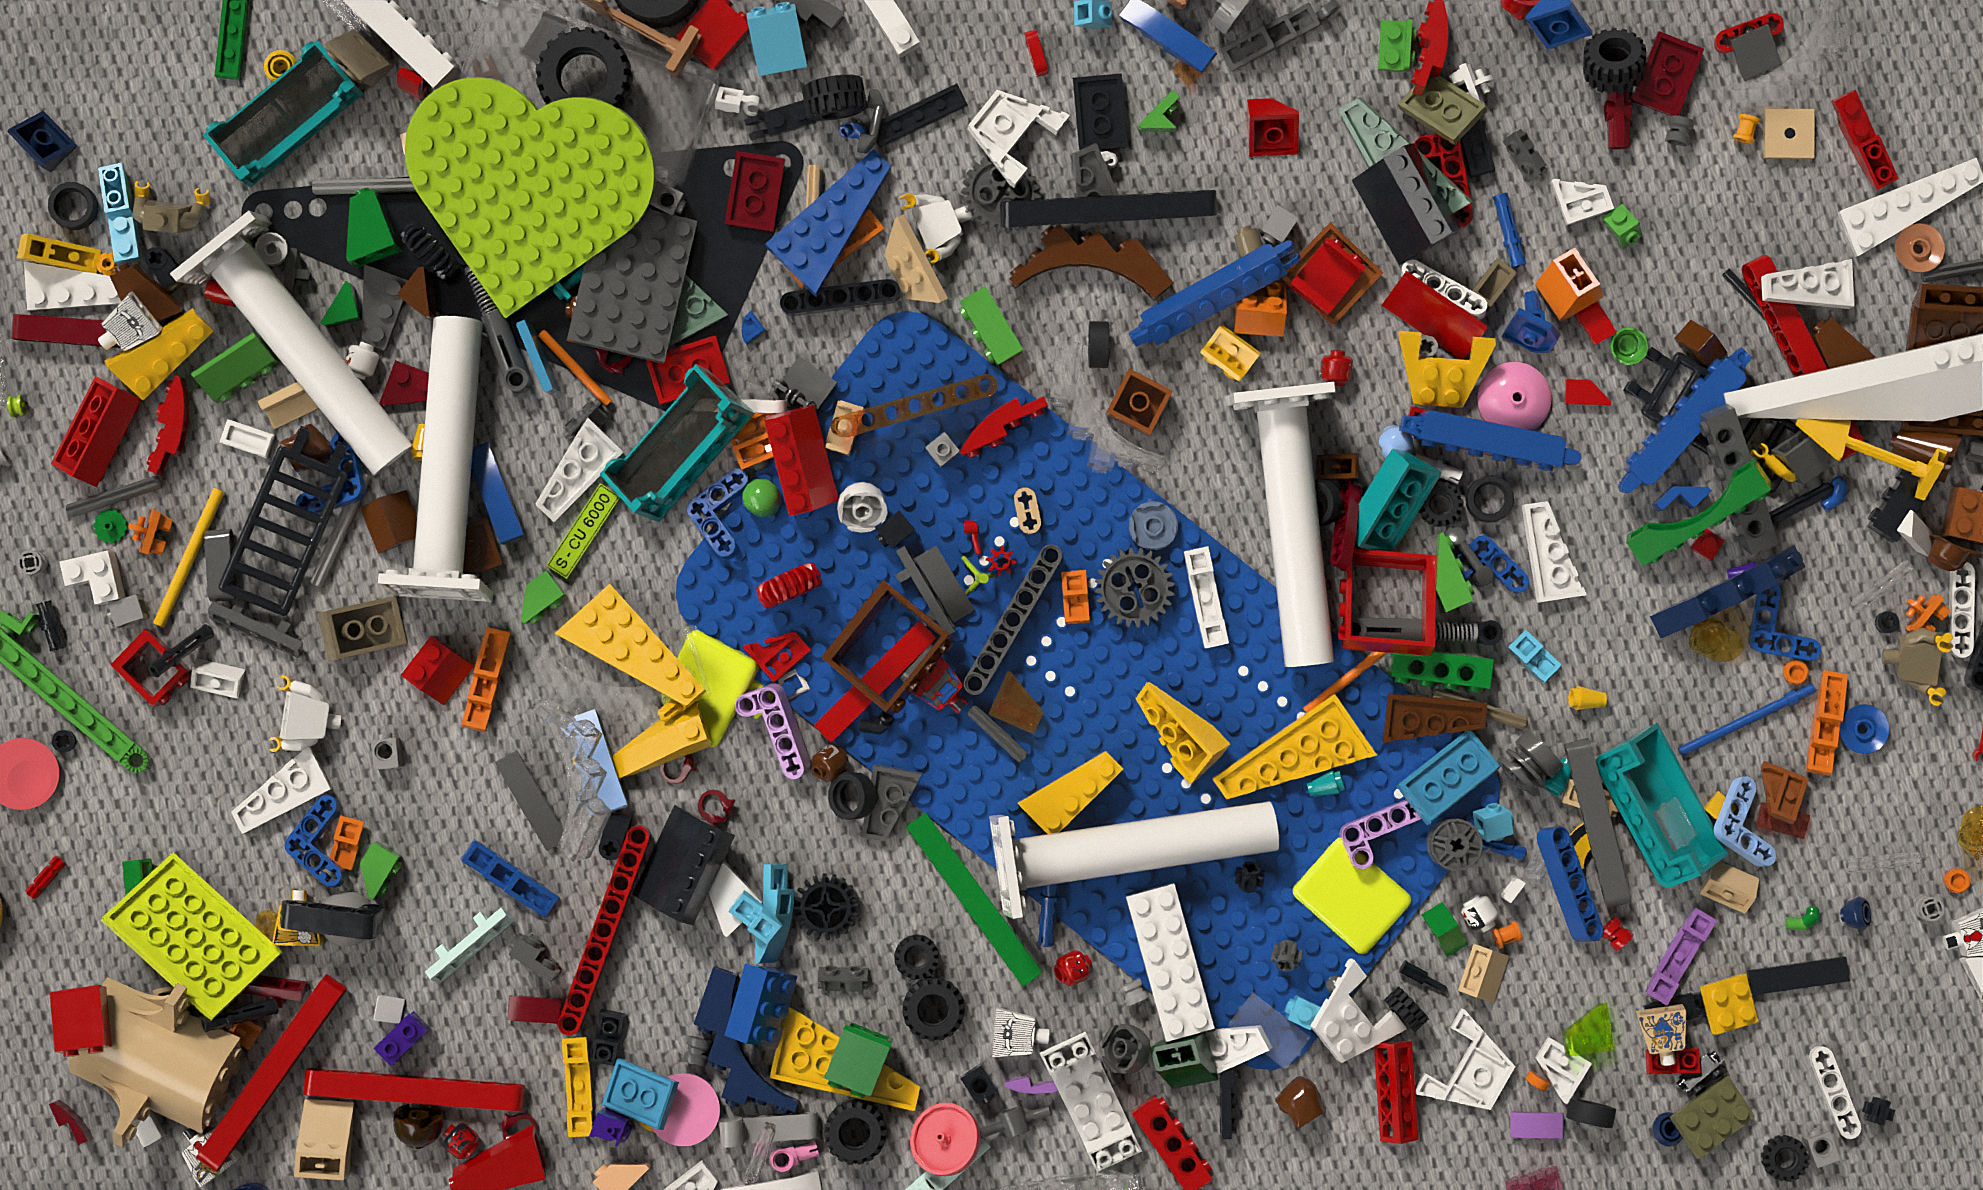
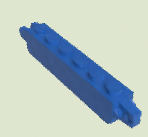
[1129,240,1301,347]
[1618,348,1752,494]
[1399,410,1582,471]

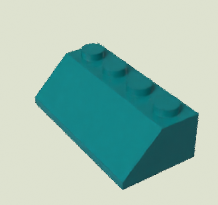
[1355,448,1442,552]

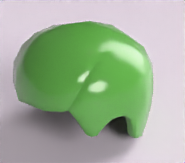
[1610,327,1649,365]
[742,479,782,518]

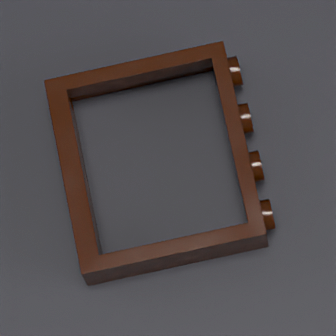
[821,580,955,715]

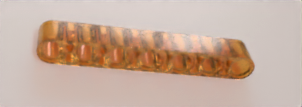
[831,374,998,438]

